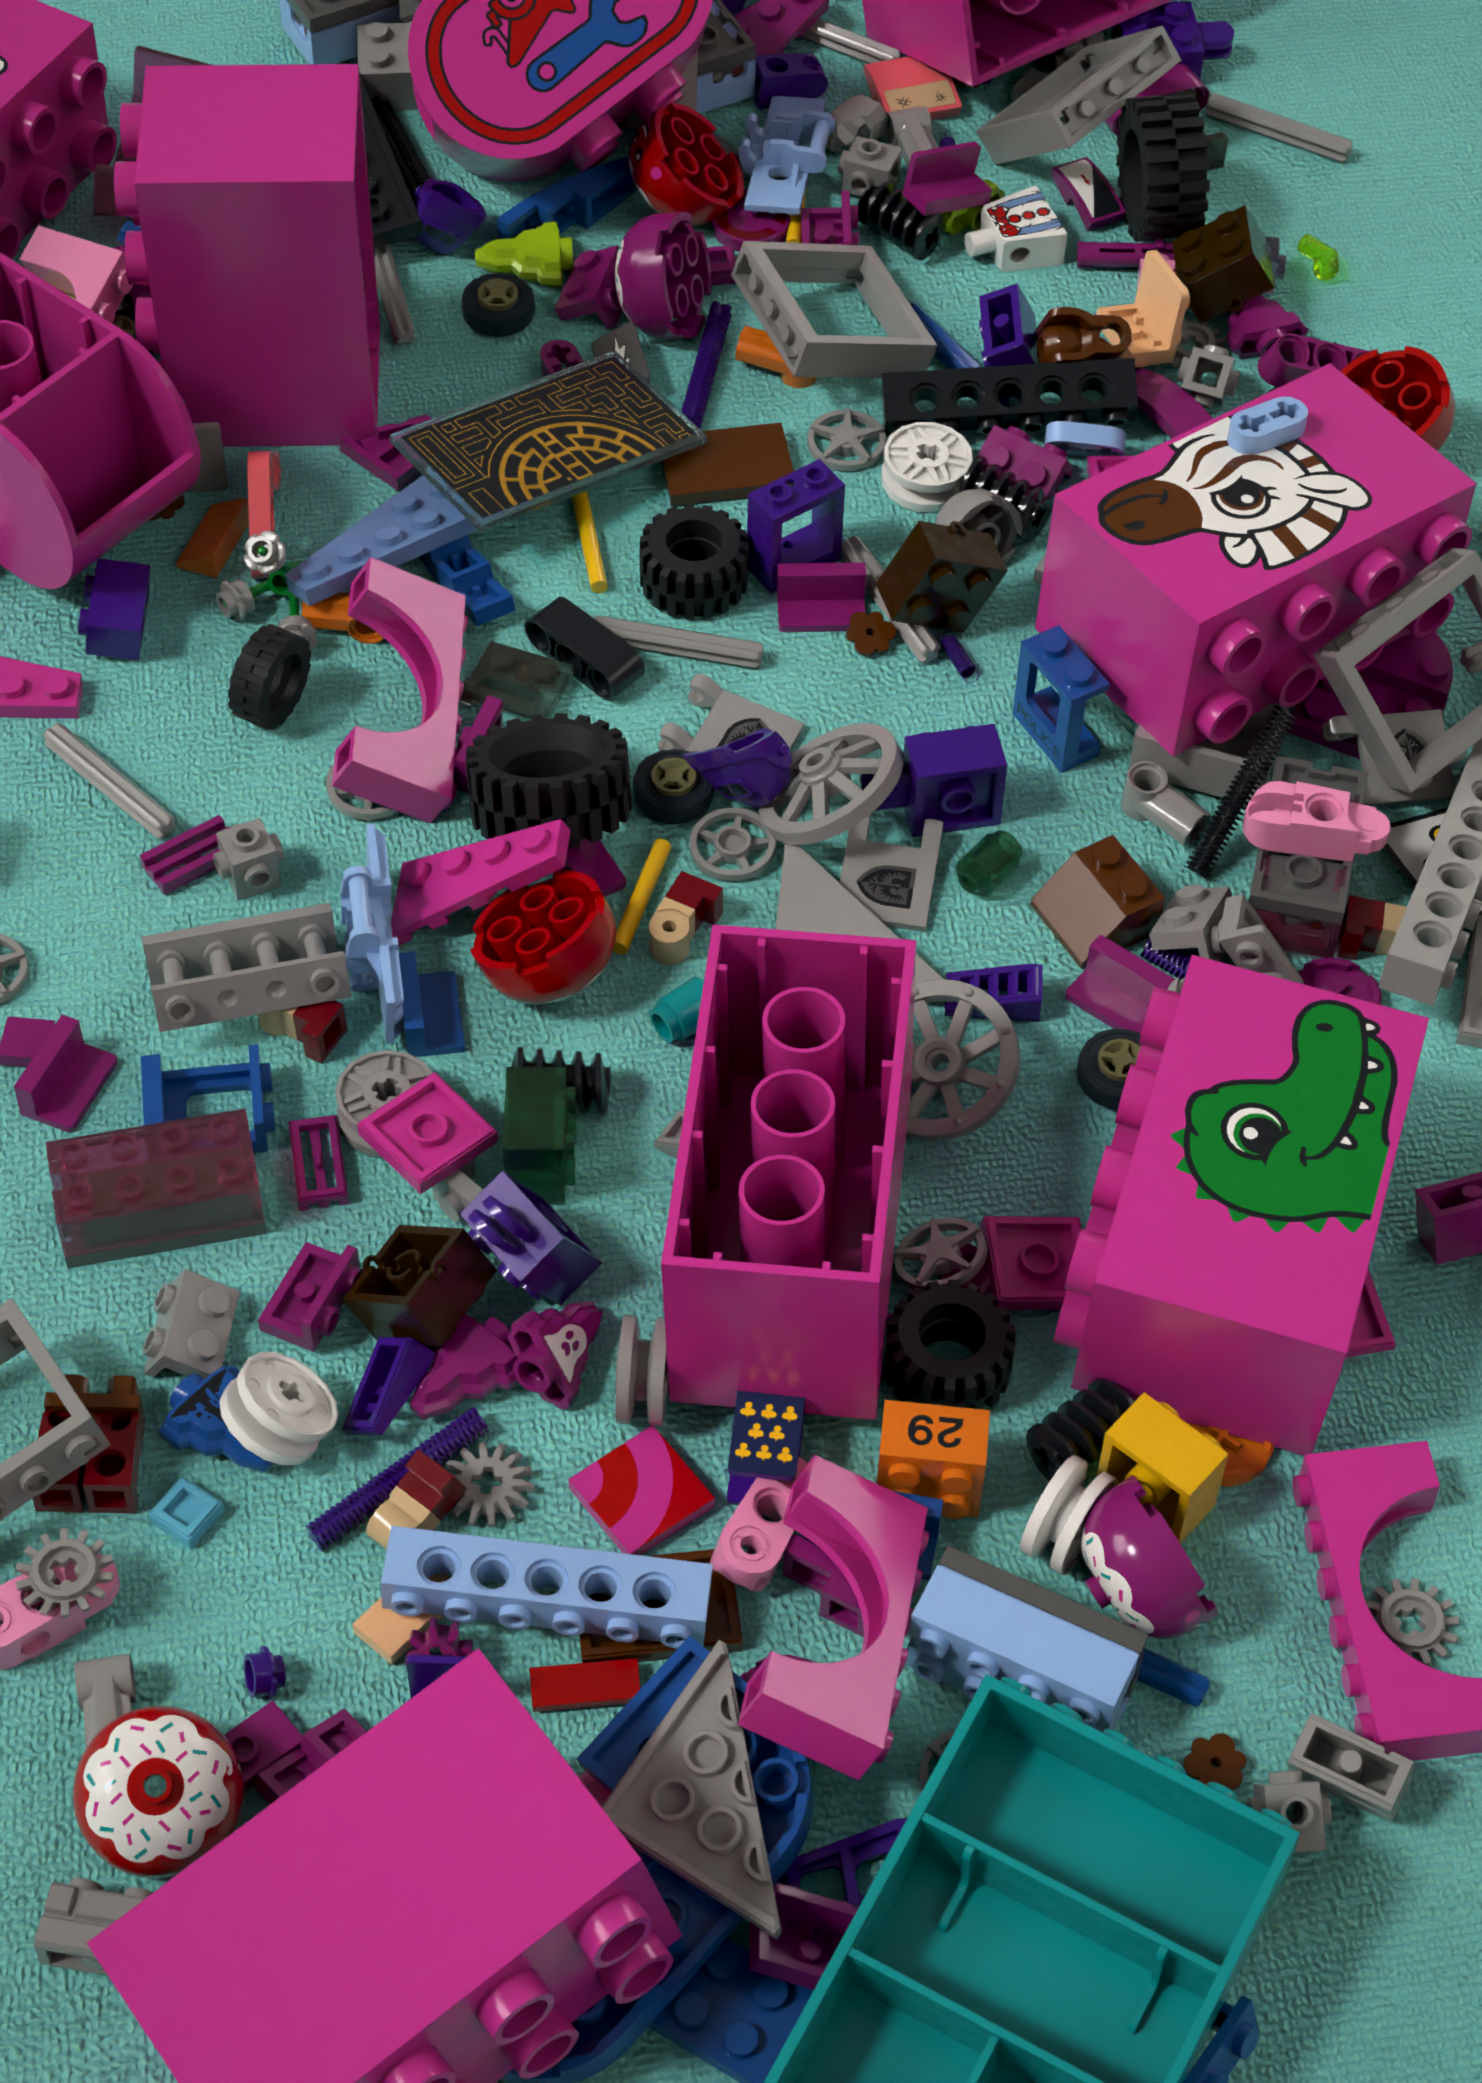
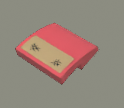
[863,57,962,120]

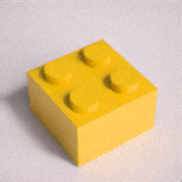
[1096,1392,1229,1544]

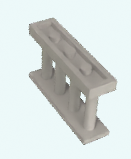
[142,903,351,1032]

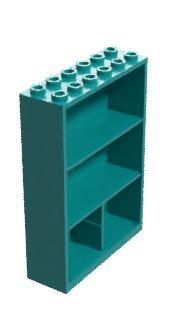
[764,1674,1300,2083]

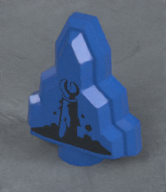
[158,1365,275,1472]

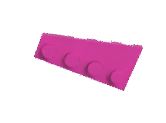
[391,819,571,946]

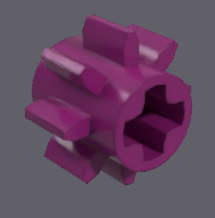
[405,1617,473,1664]

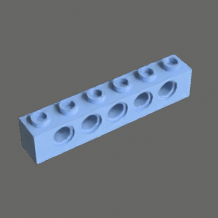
[381,1525,713,1649]

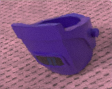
[414,178,486,254]
[682,728,792,808]

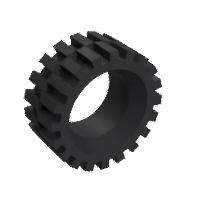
[1116,93,1210,242]
[465,713,632,849]

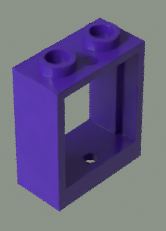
[747,459,845,594]

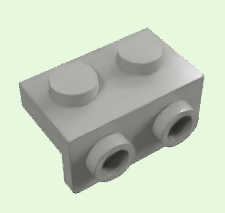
[1149,884,1232,962]
[1218,894,1303,984]
[142,1269,240,1379]

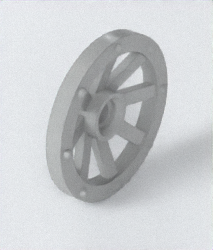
[759,723,904,845]
[906,979,1020,1141]

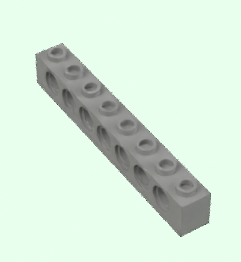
[1378,739,1482,1006]

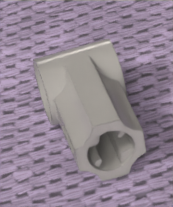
[886,106,938,167]
[1121,761,1211,846]
[74,1653,136,1747]

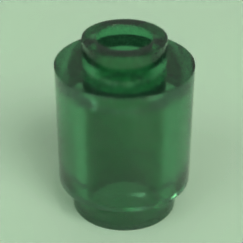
[956,830,1023,897]

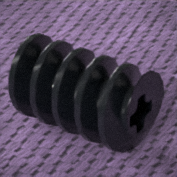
[857,181,945,261]
[959,456,1054,541]
[509,1047,612,1115]
[1026,1378,1134,1481]

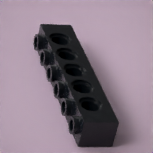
[881,358,1138,436]

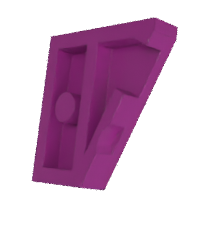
[339,414,438,491]

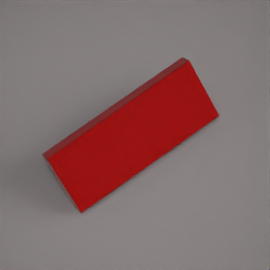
[529,1658,640,1712]

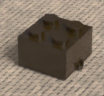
[1172,205,1275,324]
[876,521,1008,633]
[342,1225,497,1347]

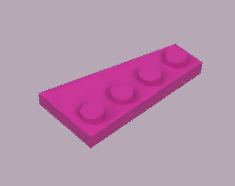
[0,656,84,719]

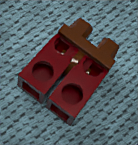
[32,1374,146,1514]

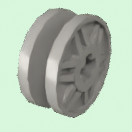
[335,1050,433,1158]
[615,1315,669,1427]

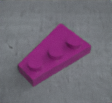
[733,0,829,55]

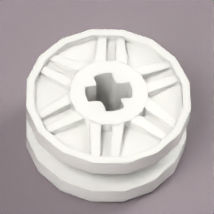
[881,422,973,512]
[219,1352,338,1465]
[1020,1455,1118,1576]

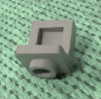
[432,1158,483,1229]

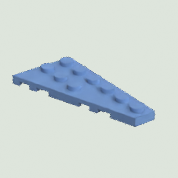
[285,469,532,606]

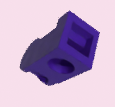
[753,53,828,109]

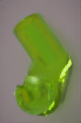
[1297,233,1339,281]

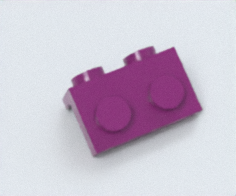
[801,190,859,246]
[555,245,623,329]
[974,425,1074,503]
[258,1242,364,1352]
[749,1883,859,1990]

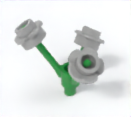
[216,531,317,651]

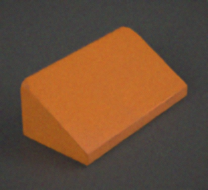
[176,498,249,578]

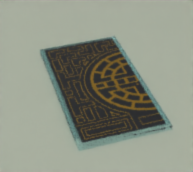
[389,350,707,532]

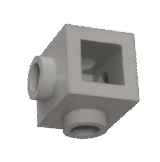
[838,136,902,197]
[1177,344,1240,408]
[213,818,284,901]
[1247,1770,1331,1853]

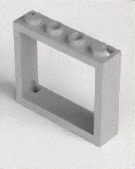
[976,25,1182,165]
[731,241,937,378]
[1313,547,1482,793]
[0,1298,111,1522]

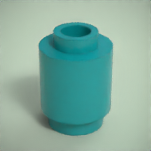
[649,977,704,1043]

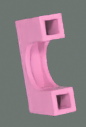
[20,225,133,324]

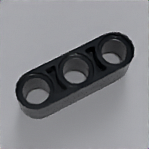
[524,597,645,700]

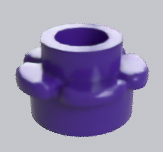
[243,1646,286,1700]

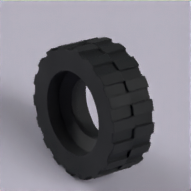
[228,624,311,730]

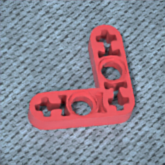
[247,451,281,579]

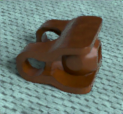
[1034,307,1132,364]

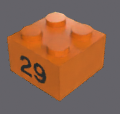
[876,1400,990,1519]

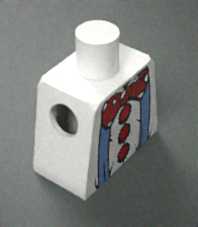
[964,185,1067,272]

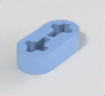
[1227,397,1308,455]
[1044,421,1126,457]

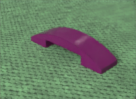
[1135,368,1213,438]

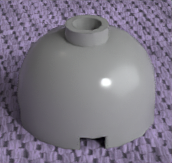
[935,489,1023,564]

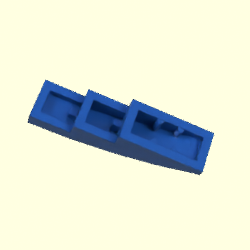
[497,156,638,239]
[419,534,516,626]

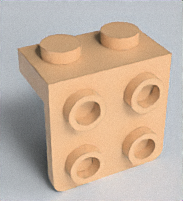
[1096,250,1190,368]

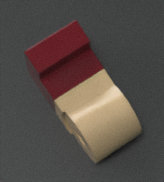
[649,871,723,965]
[1337,895,1407,960]
[257,1000,347,1064]
[366,1449,467,1550]

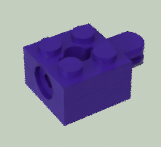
[1111,1,1234,79]
[860,724,1008,837]
[460,1170,602,1306]

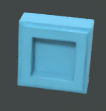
[148,1476,224,1550]

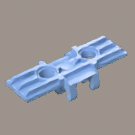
[739,96,835,216]
[340,824,404,1044]

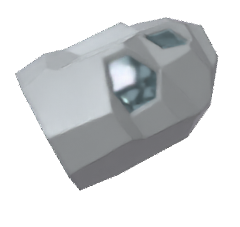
[826,94,888,153]

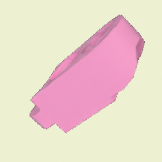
[1243,781,1391,862]
[710,1457,808,1592]
[0,1555,120,1670]

